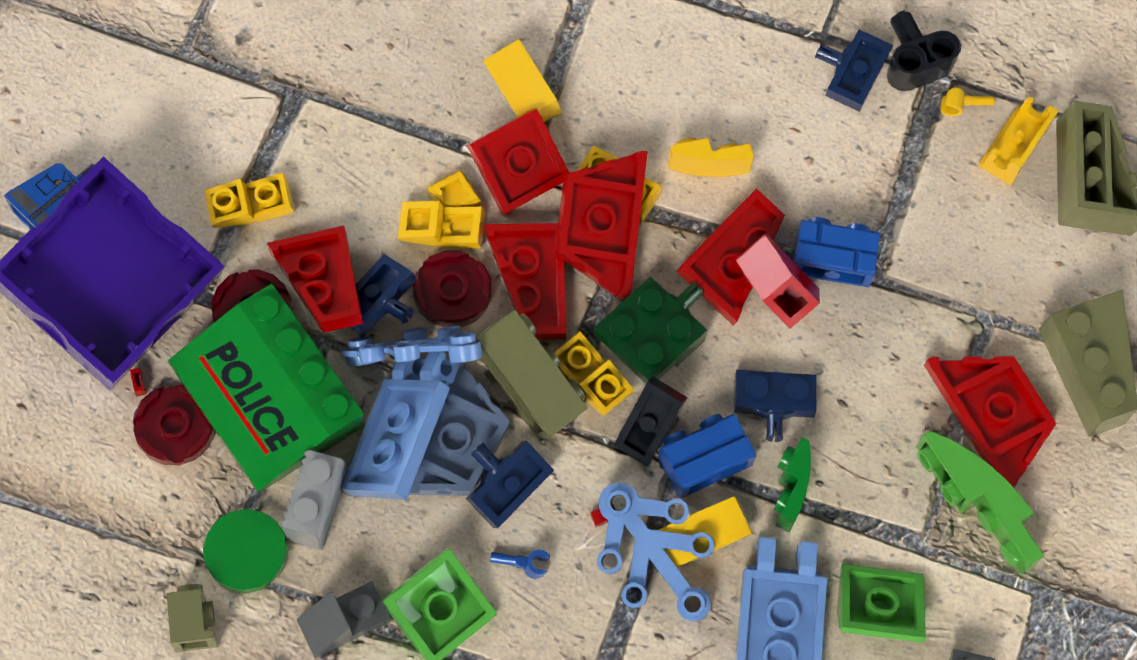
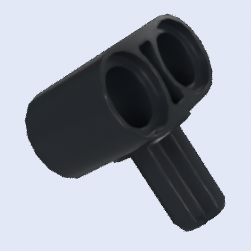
[887,10,961,91]

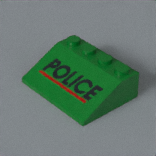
[168,284,364,494]

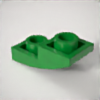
[774,437,811,533]

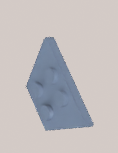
[409,362,510,496]

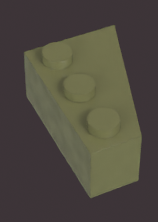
[1056,101,1137,236]
[1039,289,1137,437]
[476,310,588,440]

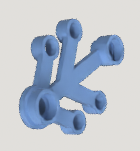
[341,326,483,366]
[597,483,715,621]

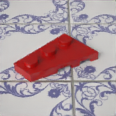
[676,188,785,326]
[484,223,567,340]
[267,226,363,333]

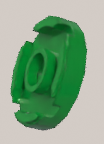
[203,509,288,594]

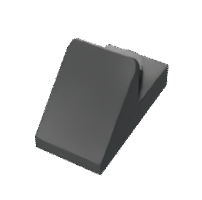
[297,581,391,658]

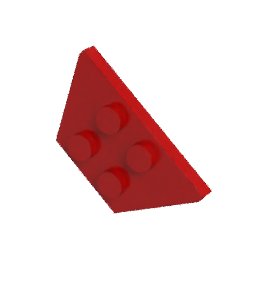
[554,150,648,301]
[924,356,1057,488]

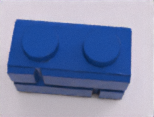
[793,217,880,288]
[658,414,756,499]

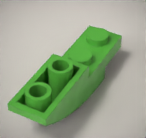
[916,431,1044,575]

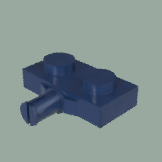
[815,29,893,112]
[349,254,416,337]
[734,370,816,442]
[466,441,554,528]

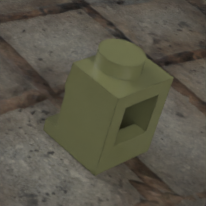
[167,584,218,652]

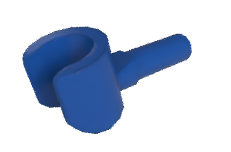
[490,550,550,579]

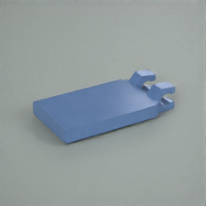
[341,351,460,500]
[736,537,828,660]

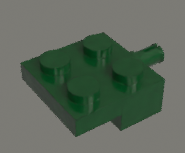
[593,276,707,384]

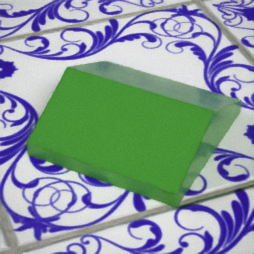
[382,548,497,660]
[837,564,926,643]

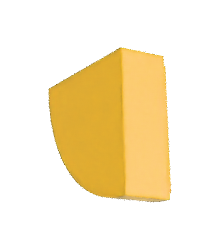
[427,170,481,207]

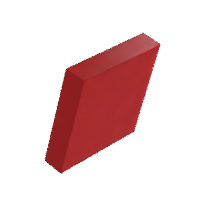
[466,108,569,214]

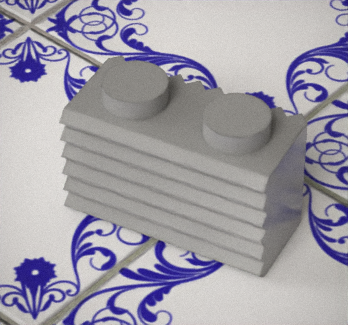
[281,450,347,550]

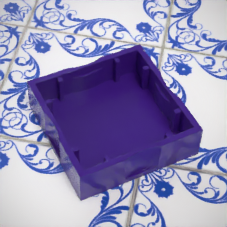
[0,156,225,391]

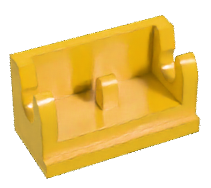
[483,39,562,122]
[978,97,1059,186]

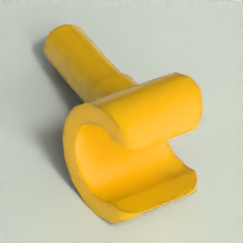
[941,88,995,116]

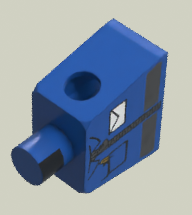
[4,163,94,230]

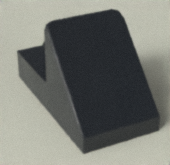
[613,376,688,467]

